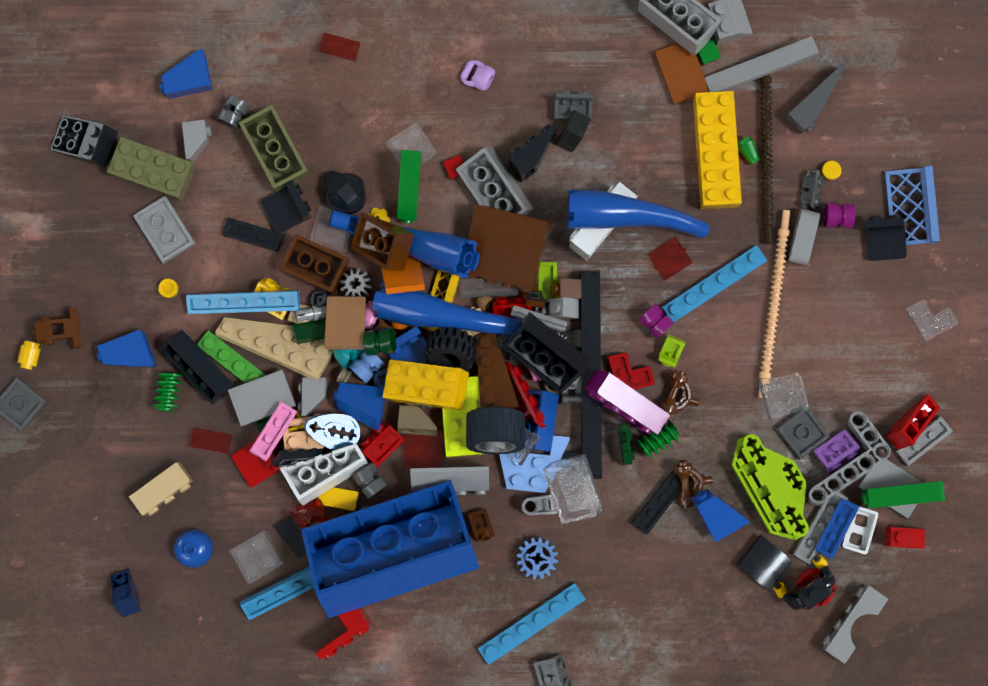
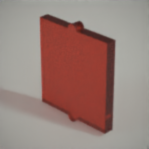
[648,237,693,281]

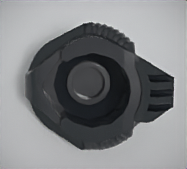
[324,170,367,214]

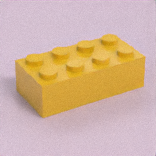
[382,360,469,411]

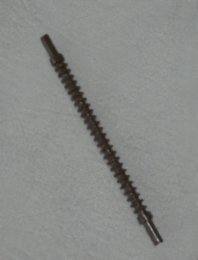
[760,74,774,245]

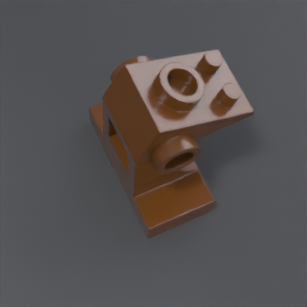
[32,308,82,349]

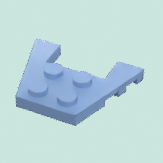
[499,435,570,493]

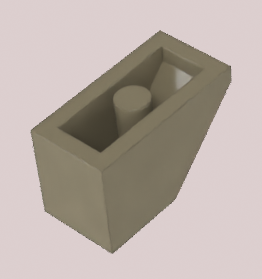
[397,404,437,436]

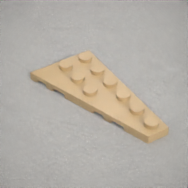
[215,317,334,382]

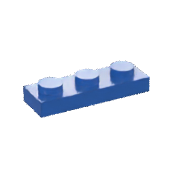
[815,498,860,559]

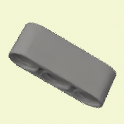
[788,208,820,266]

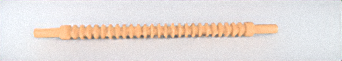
[758,210,790,399]

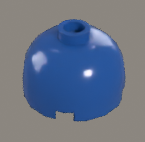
[174,529,213,568]

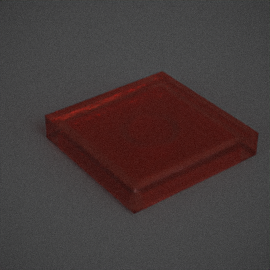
[404,430,444,469]

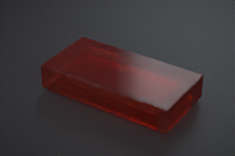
[319,33,361,62]
[190,428,232,454]

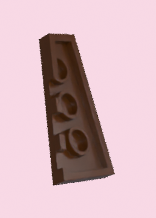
[476,333,520,409]

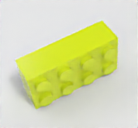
[442,376,484,457]

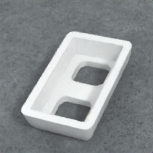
[842,507,878,554]

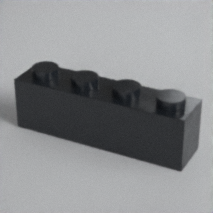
[160,330,235,405]

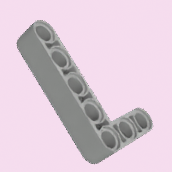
[807,411,891,506]

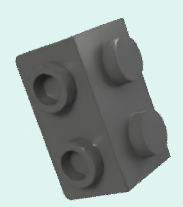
[554,91,593,122]

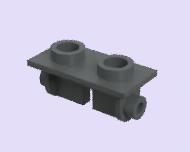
[800,170,824,211]

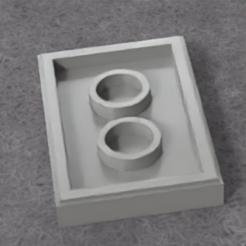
[133,196,196,264]
[228,370,296,426]
[858,455,923,519]

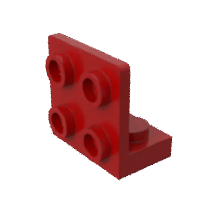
[231,435,282,488]

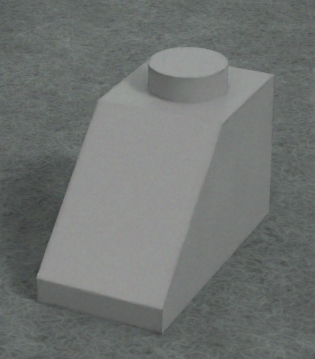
[182,120,212,163]

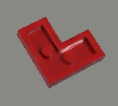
[608,352,655,390]

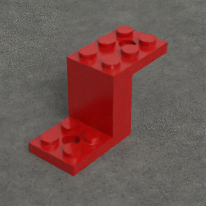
[315,607,372,660]

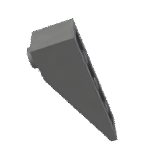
[785,64,845,134]

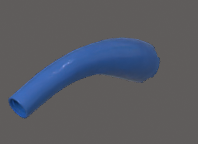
[568,190,709,238]
[329,210,480,278]
[373,282,522,335]

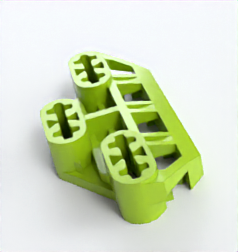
[731,434,809,540]

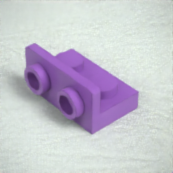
[814,430,860,475]

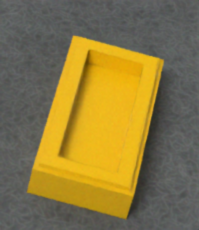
[317,487,359,511]

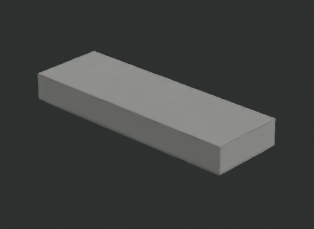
[895,416,953,466]

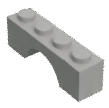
[821,585,888,664]

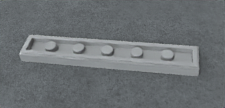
[705,36,819,92]

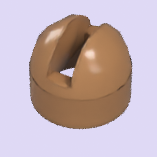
[476,295,493,311]

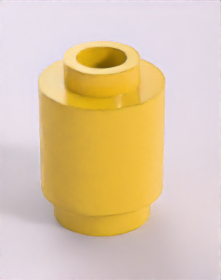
[17,341,41,370]

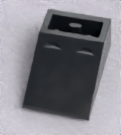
[50,115,118,167]
[508,123,557,182]

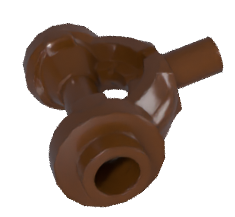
[658,370,700,417]
[673,460,713,508]

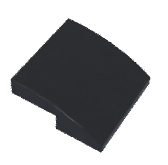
[737,535,793,591]

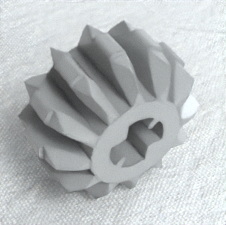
[340,268,372,297]

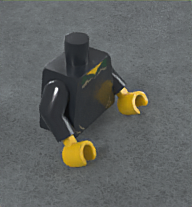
[773,554,835,610]

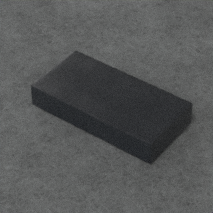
[276,516,306,559]

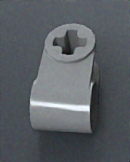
[521,494,559,515]

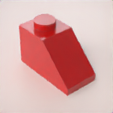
[885,527,925,549]

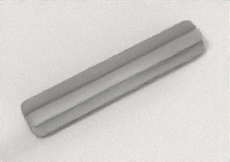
[511,306,567,332]

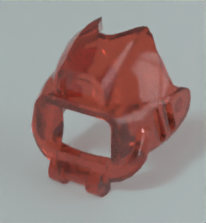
[290,498,328,530]

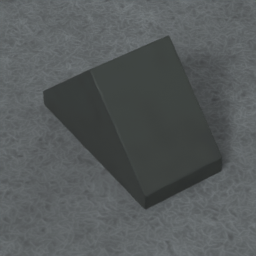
[556,110,591,152]

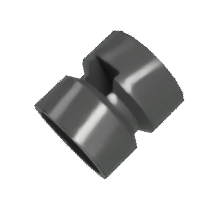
[217,95,251,130]
[353,463,388,499]

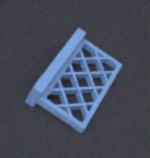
[885,166,940,246]

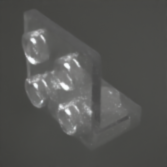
[759,372,810,419]

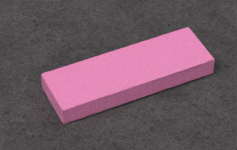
[249,402,297,461]

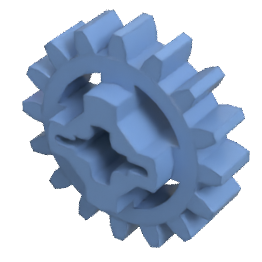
[516,537,558,580]

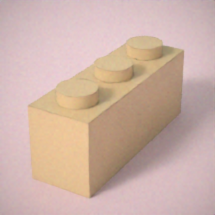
[129,462,193,516]

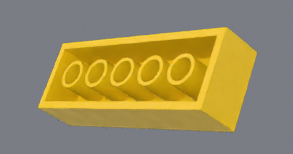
[693,91,742,210]

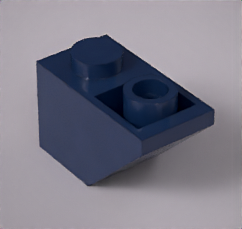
[110,569,141,618]

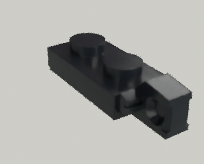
[272,448,323,467]

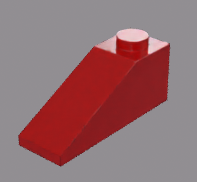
[886,394,940,450]

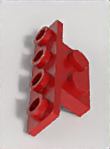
[506,361,546,428]

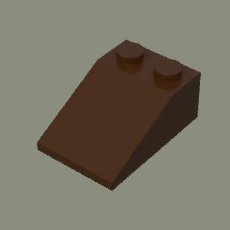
[350,213,414,270]

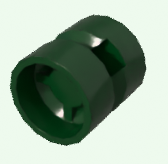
[363,328,396,356]

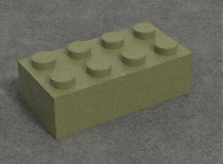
[238,105,310,193]
[107,137,196,202]

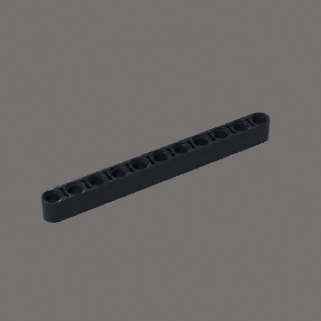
[580,271,602,479]

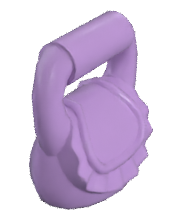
[460,60,495,91]

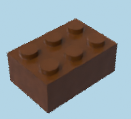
[279,234,350,295]

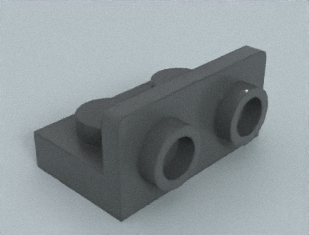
[533,654,572,686]

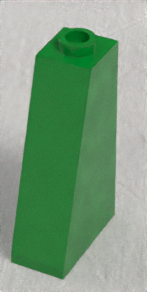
[397,150,423,224]
[861,481,945,509]

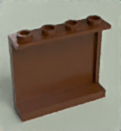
[467,204,553,293]

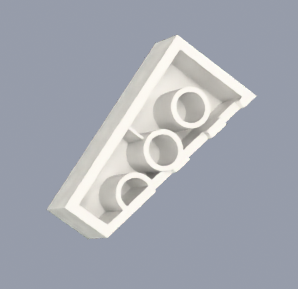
[280,444,369,505]

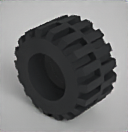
[425,327,476,372]

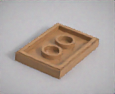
[325,297,366,350]

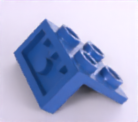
[388,326,427,364]

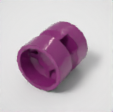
[823,202,855,229]
[638,303,674,339]

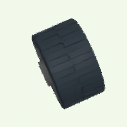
[466,407,525,455]

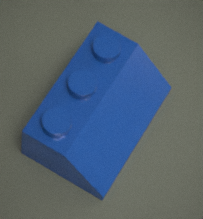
[524,390,559,452]

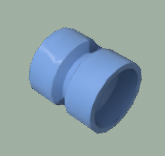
[348,350,385,383]

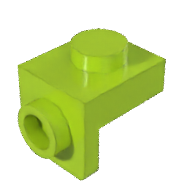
[658,334,686,367]

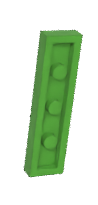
[197,330,267,383]

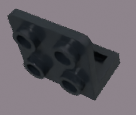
[261,180,312,233]
[864,215,907,261]

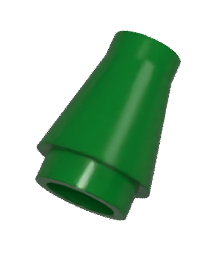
[737,136,760,165]

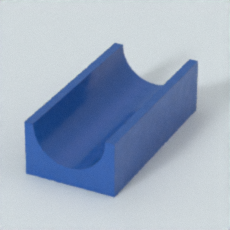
[301,480,480,618]

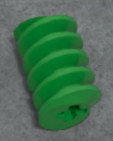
[152,372,183,413]
[636,420,679,459]

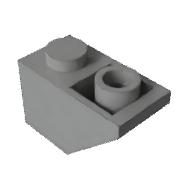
[535,297,579,320]
[298,377,327,417]

